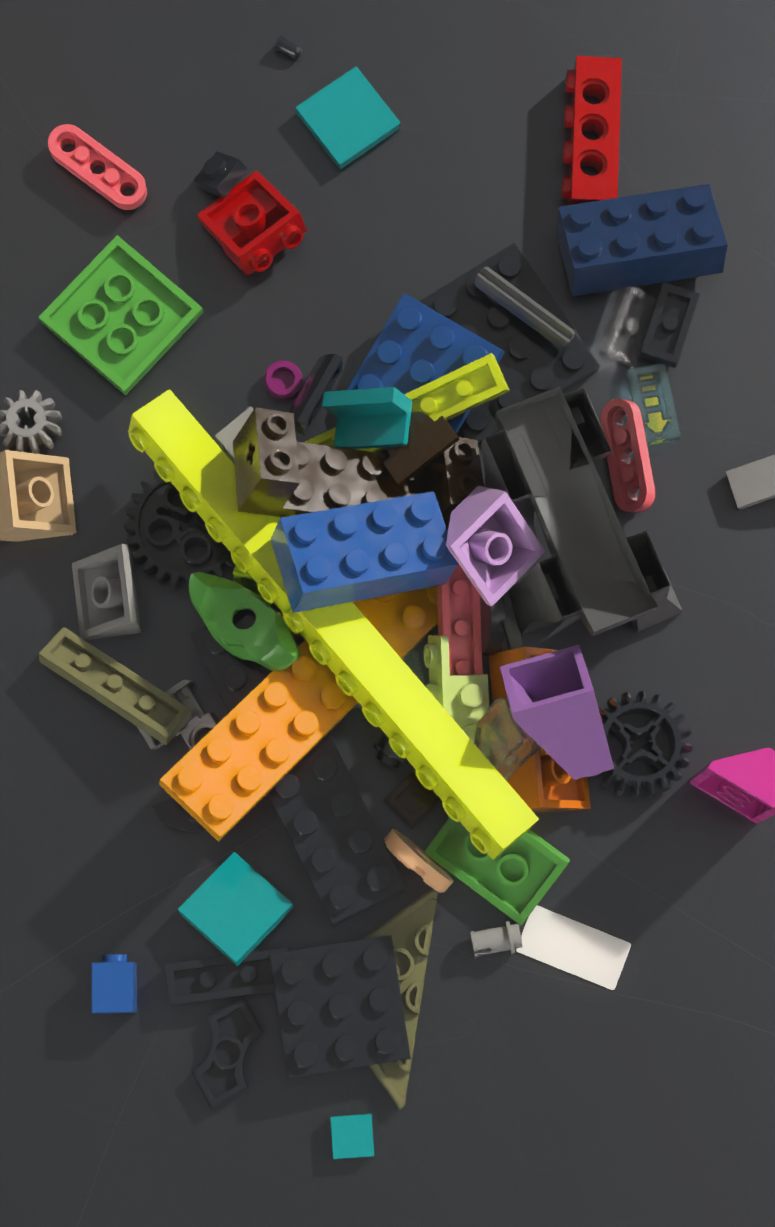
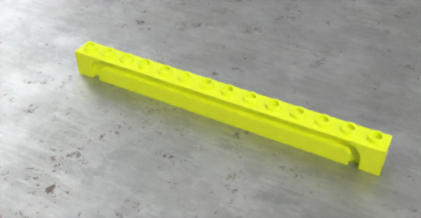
[128,389,539,860]

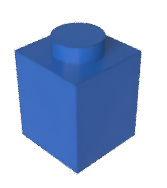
[92,954,137,1014]

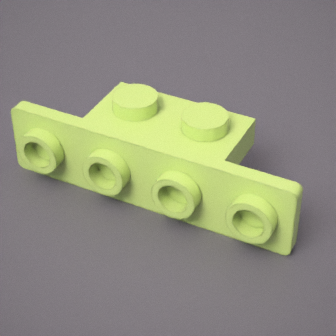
[423,635,490,796]

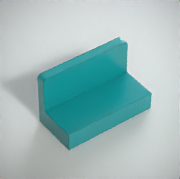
[322,387,413,449]

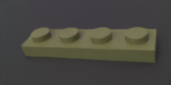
[38,627,191,746]

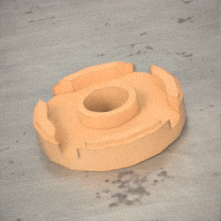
[383,828,453,893]

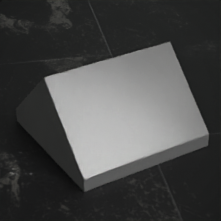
[72,544,142,640]

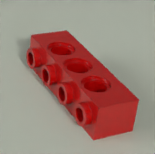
[561,56,622,205]

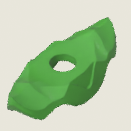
[188,572,301,671]

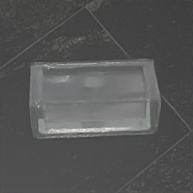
[590,286,657,369]

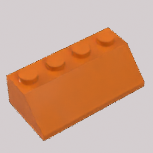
[488,646,591,814]

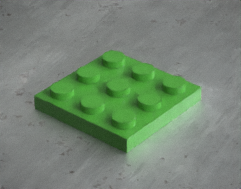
[39,235,204,396]

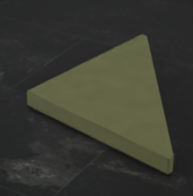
[363,888,438,1109]

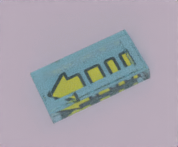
[626,363,681,445]

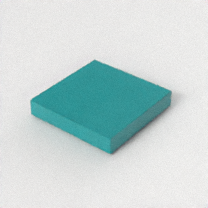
[295,66,401,170]
[178,852,294,966]

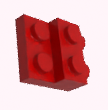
[197,170,307,276]

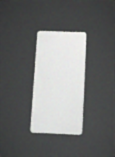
[516,905,631,990]

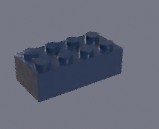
[557,184,728,296]

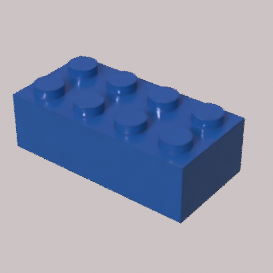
[271,491,458,613]

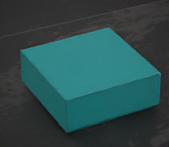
[330,1114,374,1159]

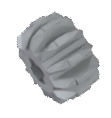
[0,390,62,454]

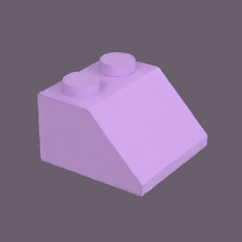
[446,486,546,607]

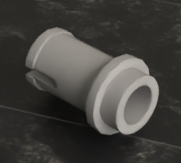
[470,921,523,958]

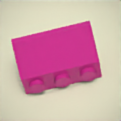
[689,747,775,824]

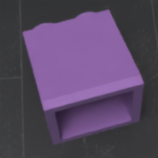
[500,645,614,780]

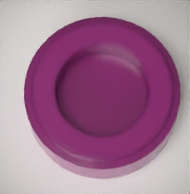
[264,361,303,402]

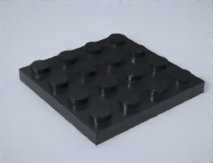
[419,243,600,446]

